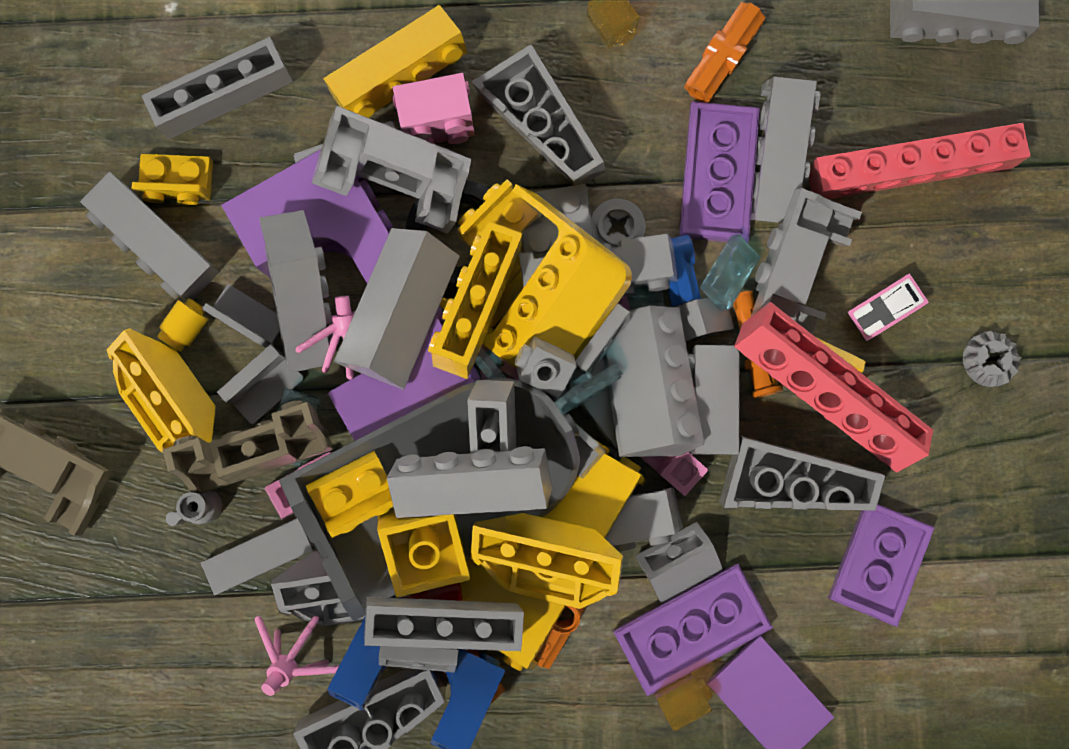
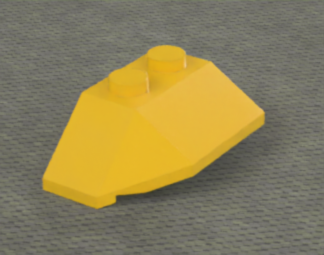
[107,328,216,453]
[471,513,623,609]

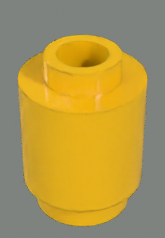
[157,298,209,352]

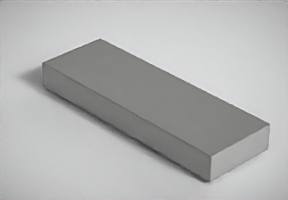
[201,519,315,596]

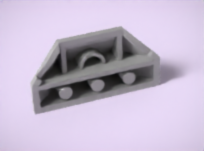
[271,551,409,626]

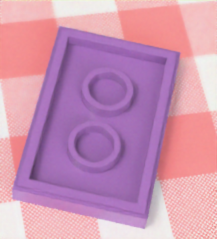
[828,504,935,627]
[706,635,834,749]

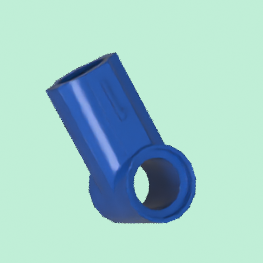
[667,235,701,307]

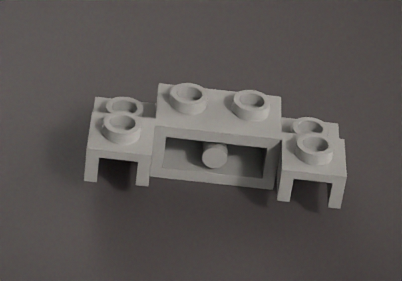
[311,106,471,234]
[750,188,862,335]

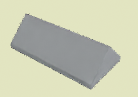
[334,228,459,390]

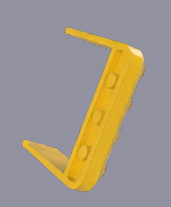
[440,184,632,368]

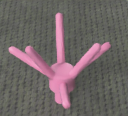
[295,296,355,380]
[255,615,339,696]

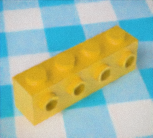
[323,5,468,118]
[428,221,523,379]

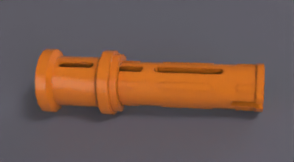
[731,290,784,398]

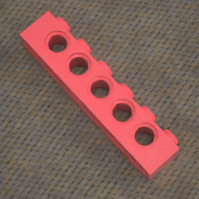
[809,123,1030,199]
[734,302,933,472]

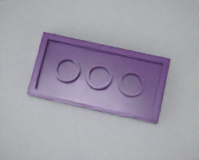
[679,101,760,244]
[613,563,773,696]

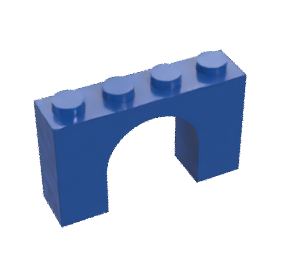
[328,617,505,749]

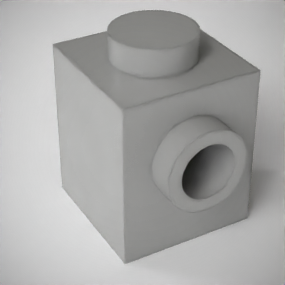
[515,336,577,398]

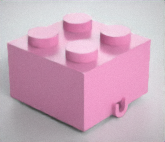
[392,73,475,144]

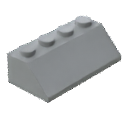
[603,306,705,457]

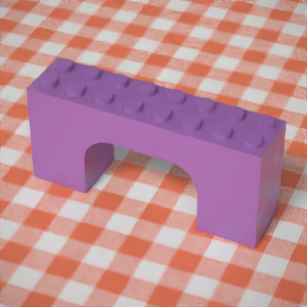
[221,149,482,441]

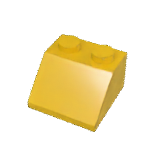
[377,508,470,598]

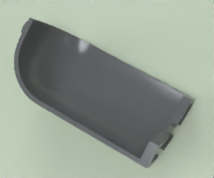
[279,378,580,622]

